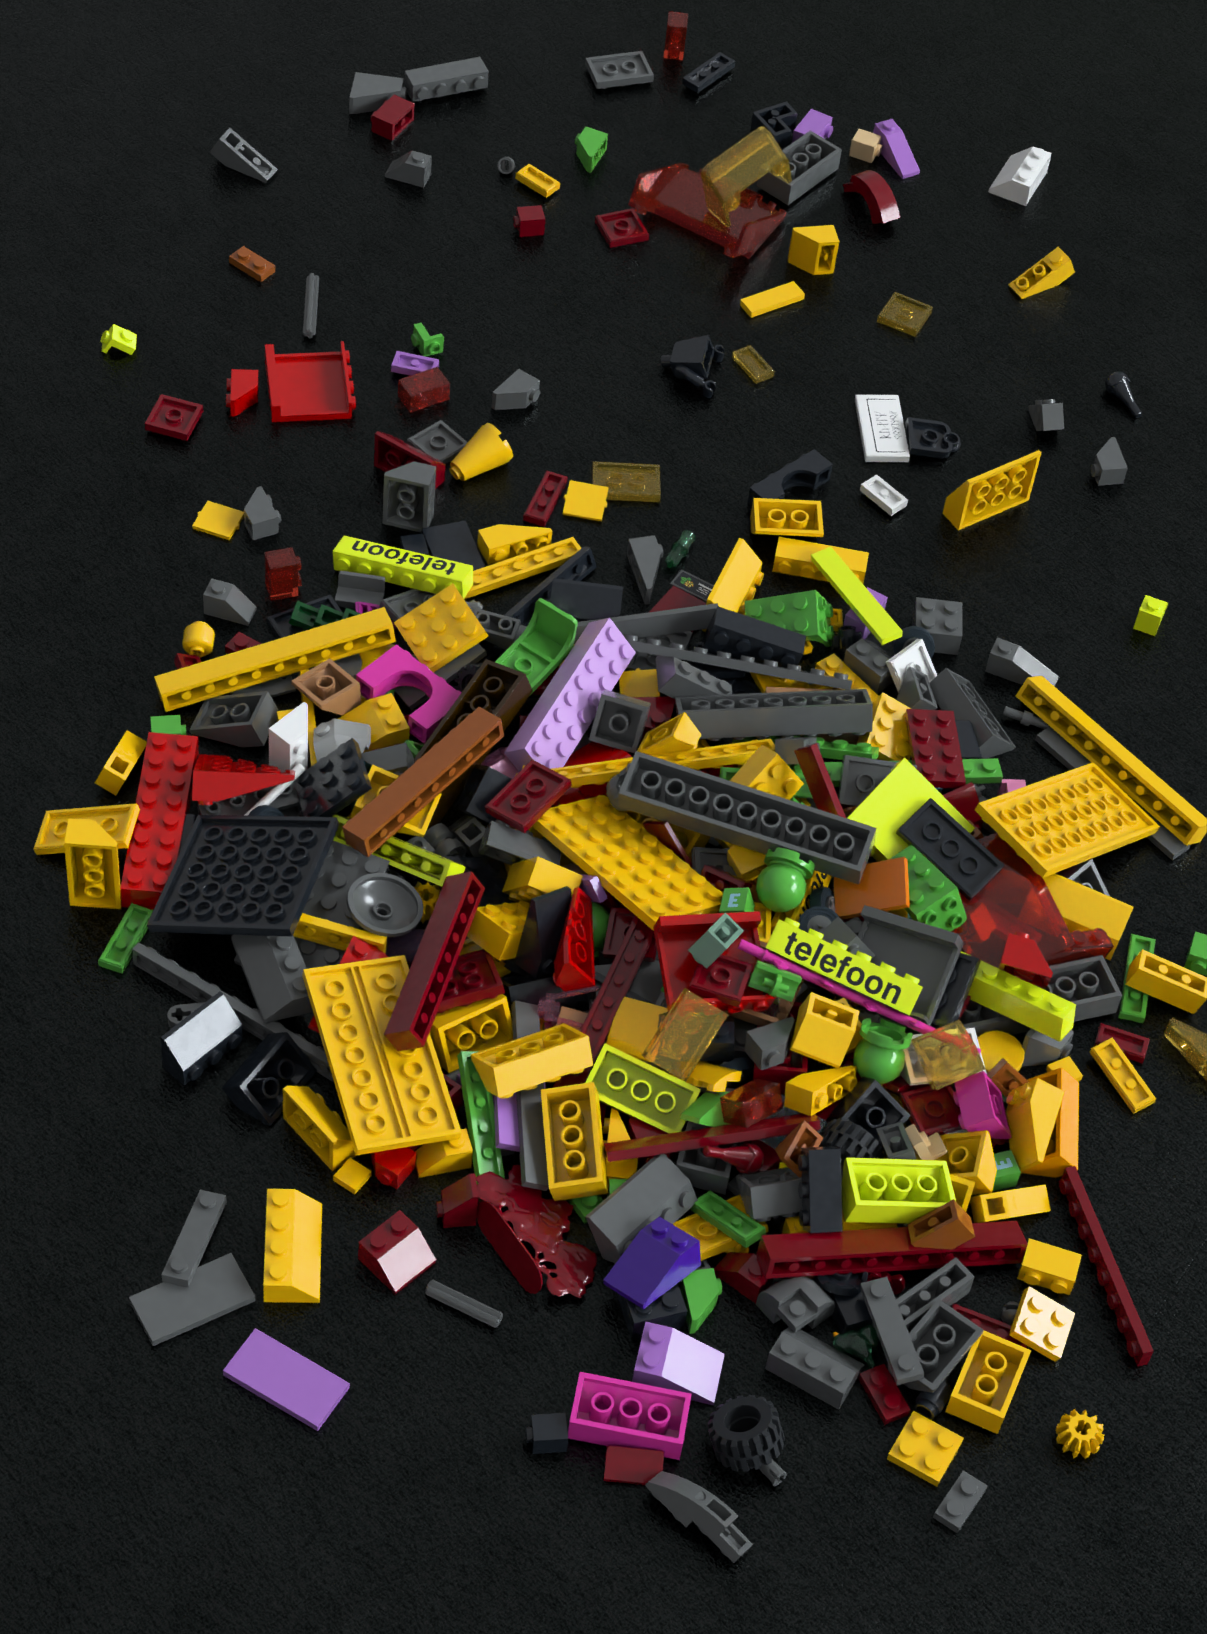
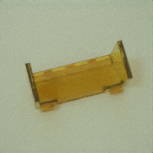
[701,126,792,228]

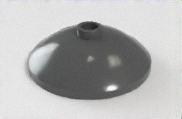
[346,873,423,937]

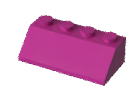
[568,1372,692,1460]

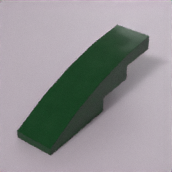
[289,601,361,630]

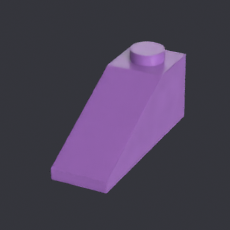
[873,119,920,179]

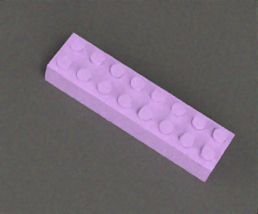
[504,618,636,772]

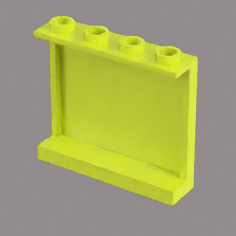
[847,758,975,862]

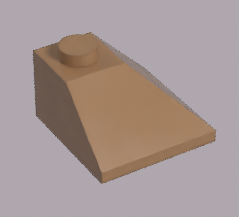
[291,658,362,715]

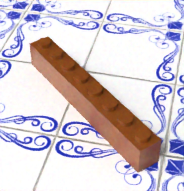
[342,707,504,857]

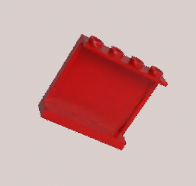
[265,341,356,422]
[653,911,776,1016]

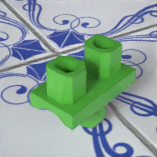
[747,960,802,1002]

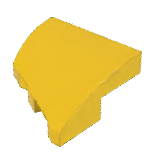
[680,1061,742,1092]

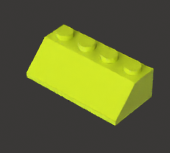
[841,1158,956,1224]

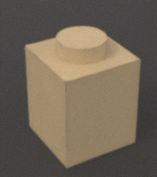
[849,129,882,163]

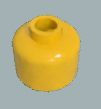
[182,621,215,658]

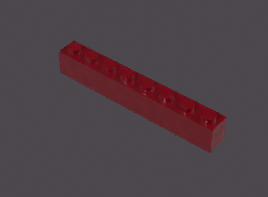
[384,871,485,1051]

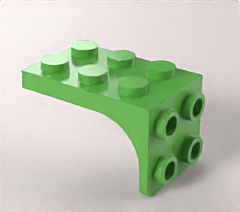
[745,590,834,647]
[495,598,578,695]
[890,844,967,932]

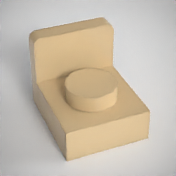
[905,1124,948,1160]

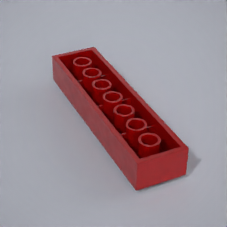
[120,732,199,910]

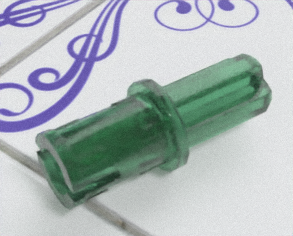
[665,530,695,568]

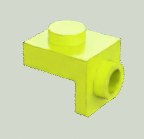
[100,324,137,355]

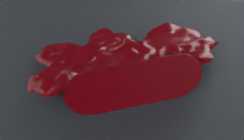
[476,1164,597,1298]

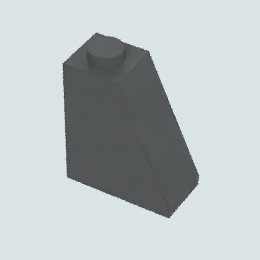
[349,72,407,114]

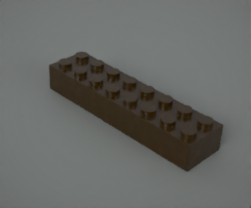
[414,659,533,831]

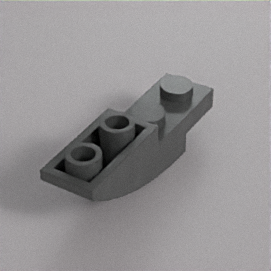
[473,608,527,650]
[645,1471,753,1563]

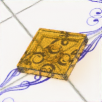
[877,292,933,337]

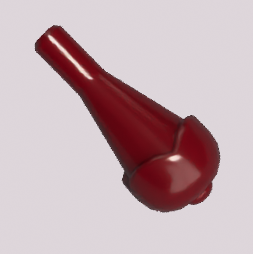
[703,1143,764,1174]

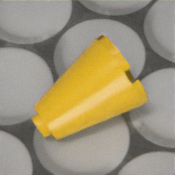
[450,423,513,481]

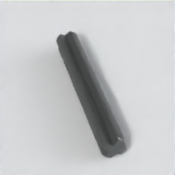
[303,273,319,338]

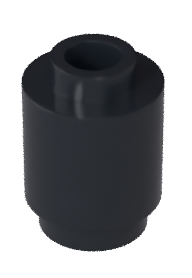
[914,1379,952,1420]

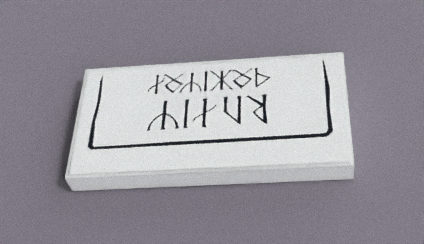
[855,395,910,462]

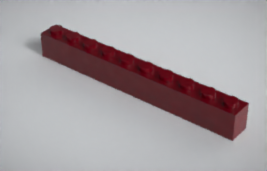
[756,1221,1028,1279]

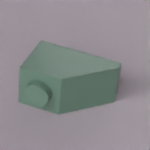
[688,912,744,969]

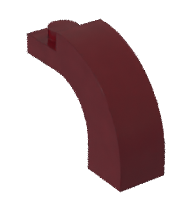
[843,170,900,224]

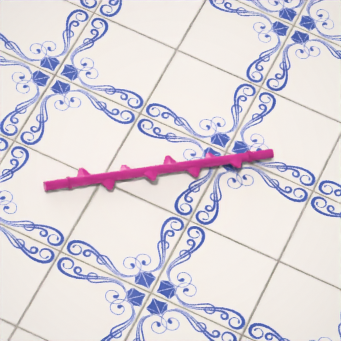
[737,939,981,1059]

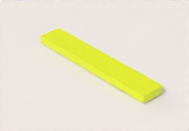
[811,547,903,645]

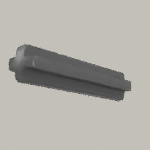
[425,1280,503,1328]

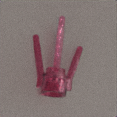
[538,986,599,1028]

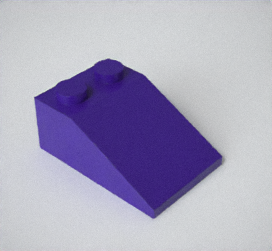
[603,1216,701,1309]

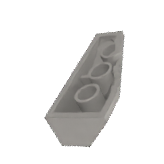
[313,718,371,762]

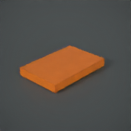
[834,857,910,920]

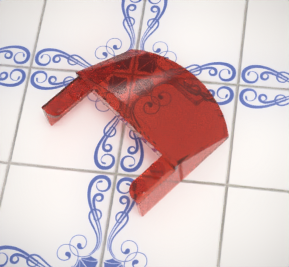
[628,163,787,259]
[951,832,1114,968]

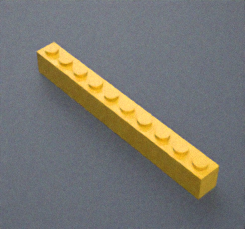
[154,607,396,712]
[1016,676,1207,845]

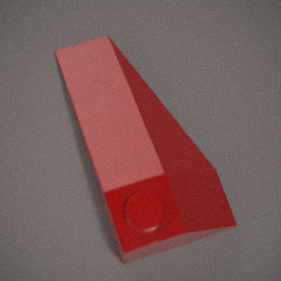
[553,887,595,995]

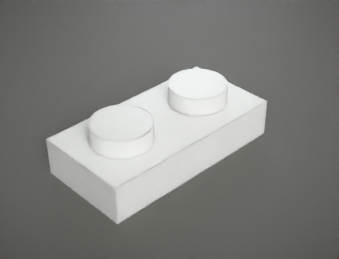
[860,475,908,516]

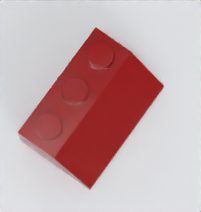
[998,931,1053,988]

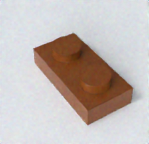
[229,246,275,282]
[987,1058,1029,1097]

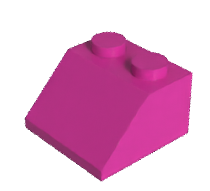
[953,1071,1012,1139]

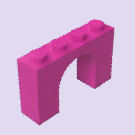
[356,644,462,744]

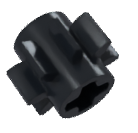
[833,626,862,653]

